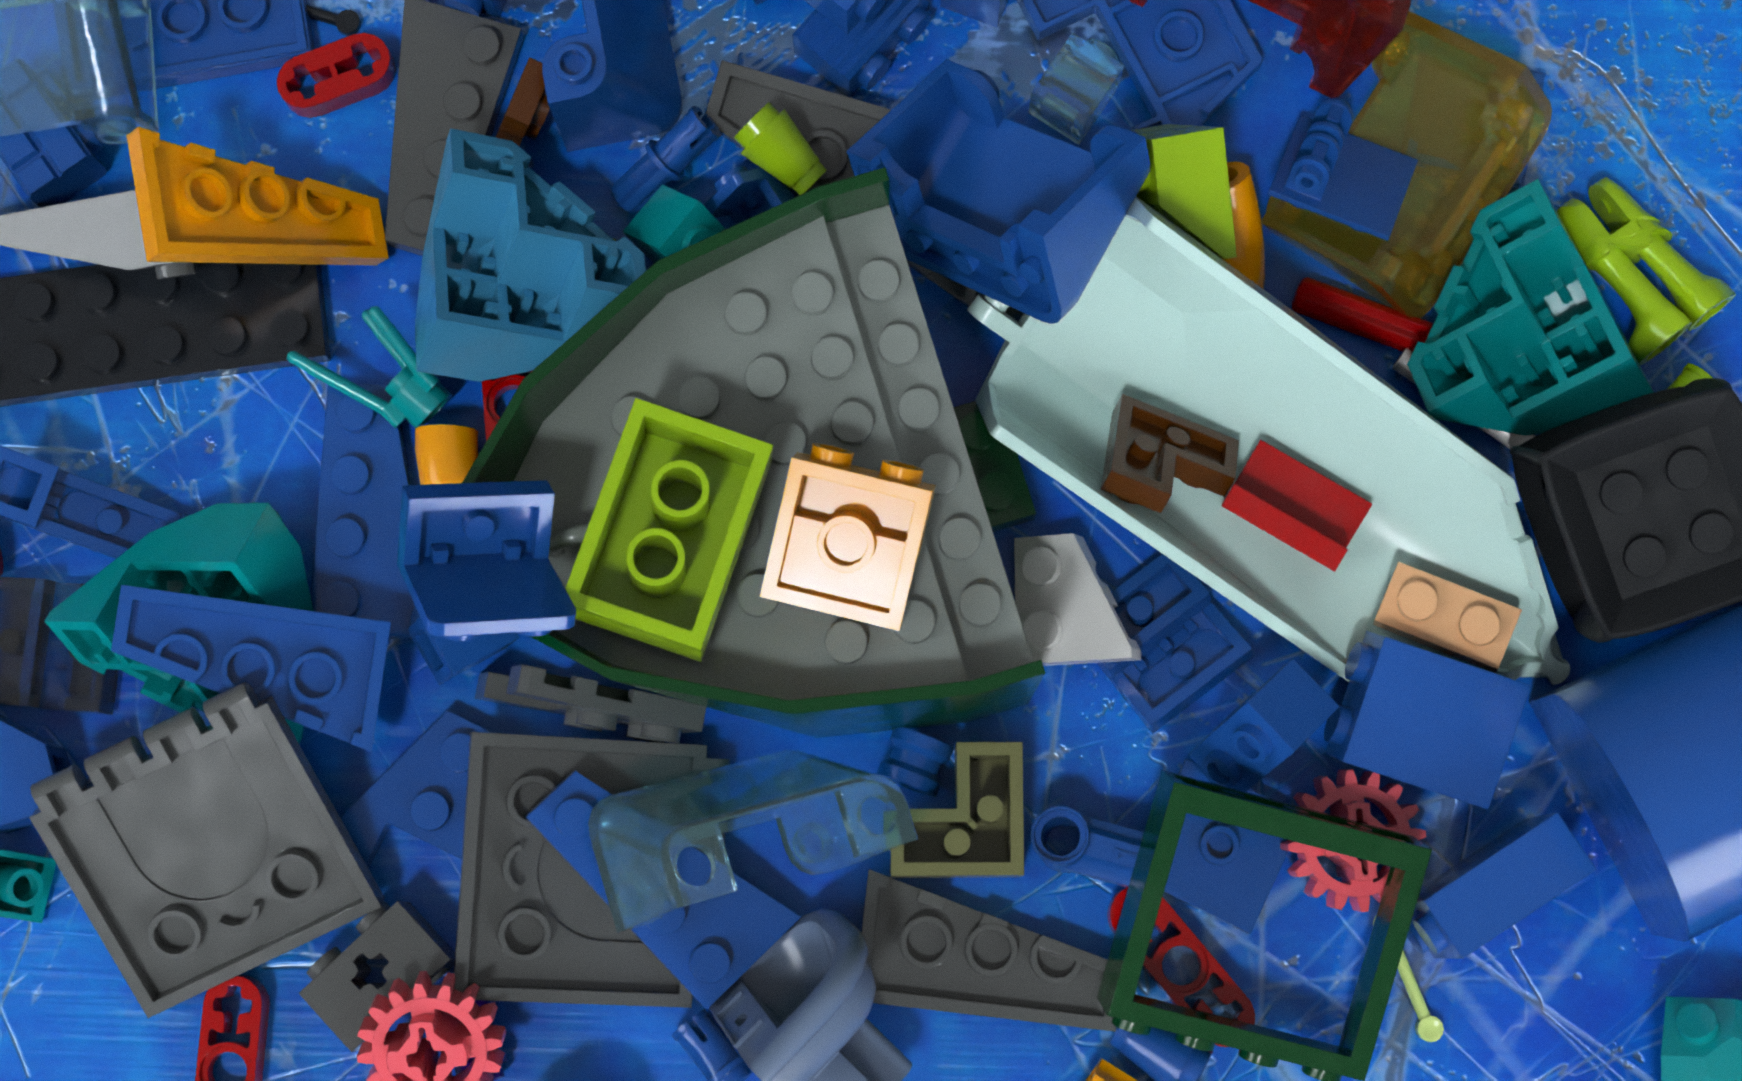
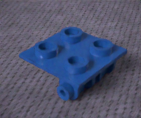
[1268,97,1418,241]

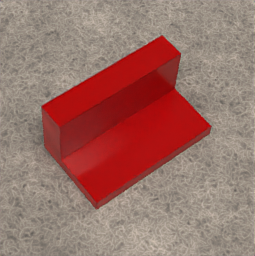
[1221,440,1372,572]

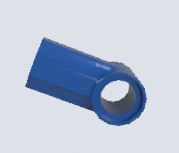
[1030,806,1144,888]

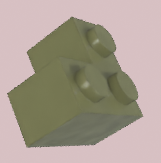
[890,742,1024,878]

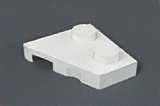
[1014,533,1141,666]

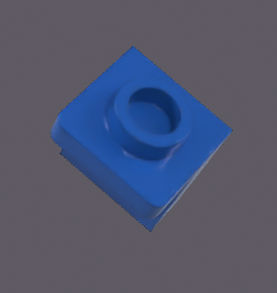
[704,166,795,225]

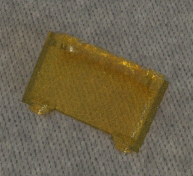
[1260,6,1552,318]

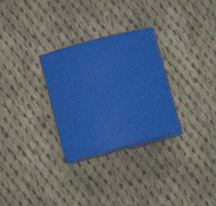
[1097,554,1253,733]

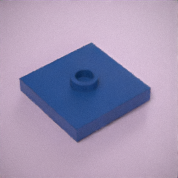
[1164,759,1288,934]

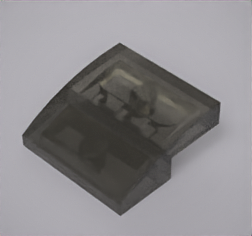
[0,577,119,715]

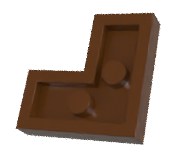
[496,57,550,146]
[1101,394,1239,513]

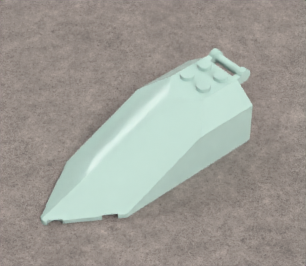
[967,196,1570,685]

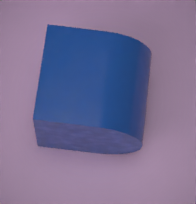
[1529,601,1742,942]

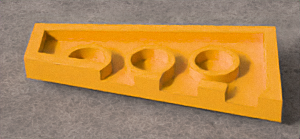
[126,127,389,266]

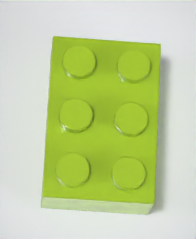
[565,398,773,662]

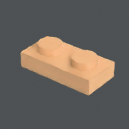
[1373,561,1522,673]

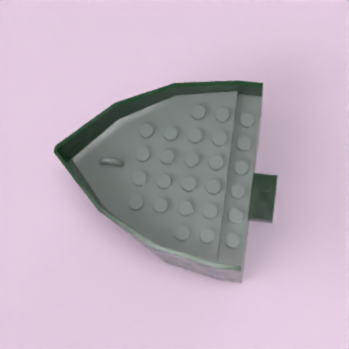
[462,167,1045,738]

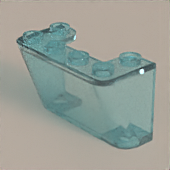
[588,750,918,933]

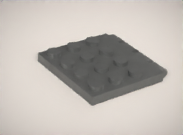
[29,682,385,1018]
[454,732,730,1008]

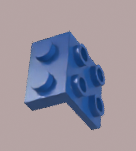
[397,480,576,641]

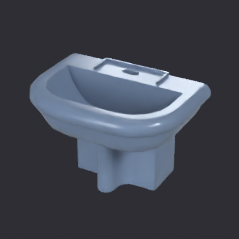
[709,908,912,1081]

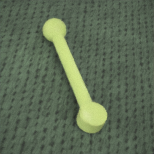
[1373,916,1444,1042]

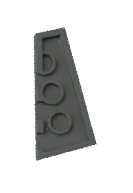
[385,0,525,256]
[862,869,1116,1032]

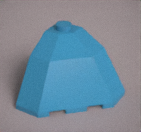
[415,128,646,382]

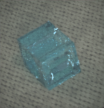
[1028,33,1125,145]

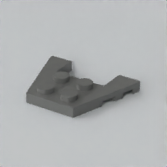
[475,664,706,743]

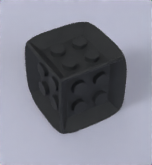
[1510,378,1742,643]

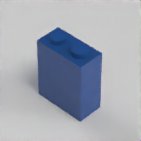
[1324,631,1531,810]
[1407,812,1597,959]

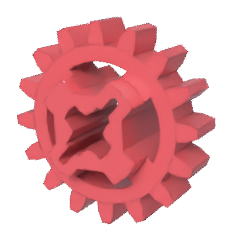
[1280,769,1427,912]
[357,971,506,1081]

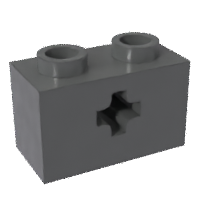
[299,901,455,1052]

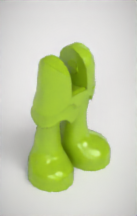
[1557,177,1736,366]

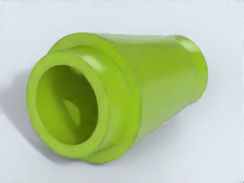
[734,102,827,195]

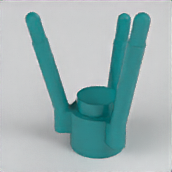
[287,306,453,429]

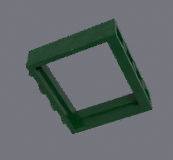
[1097,770,1432,1081]

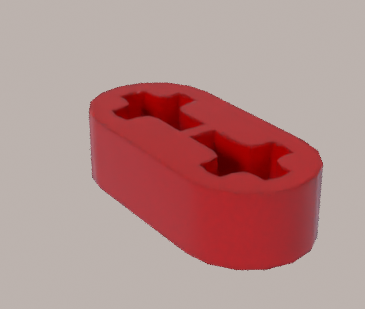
[277,33,396,118]

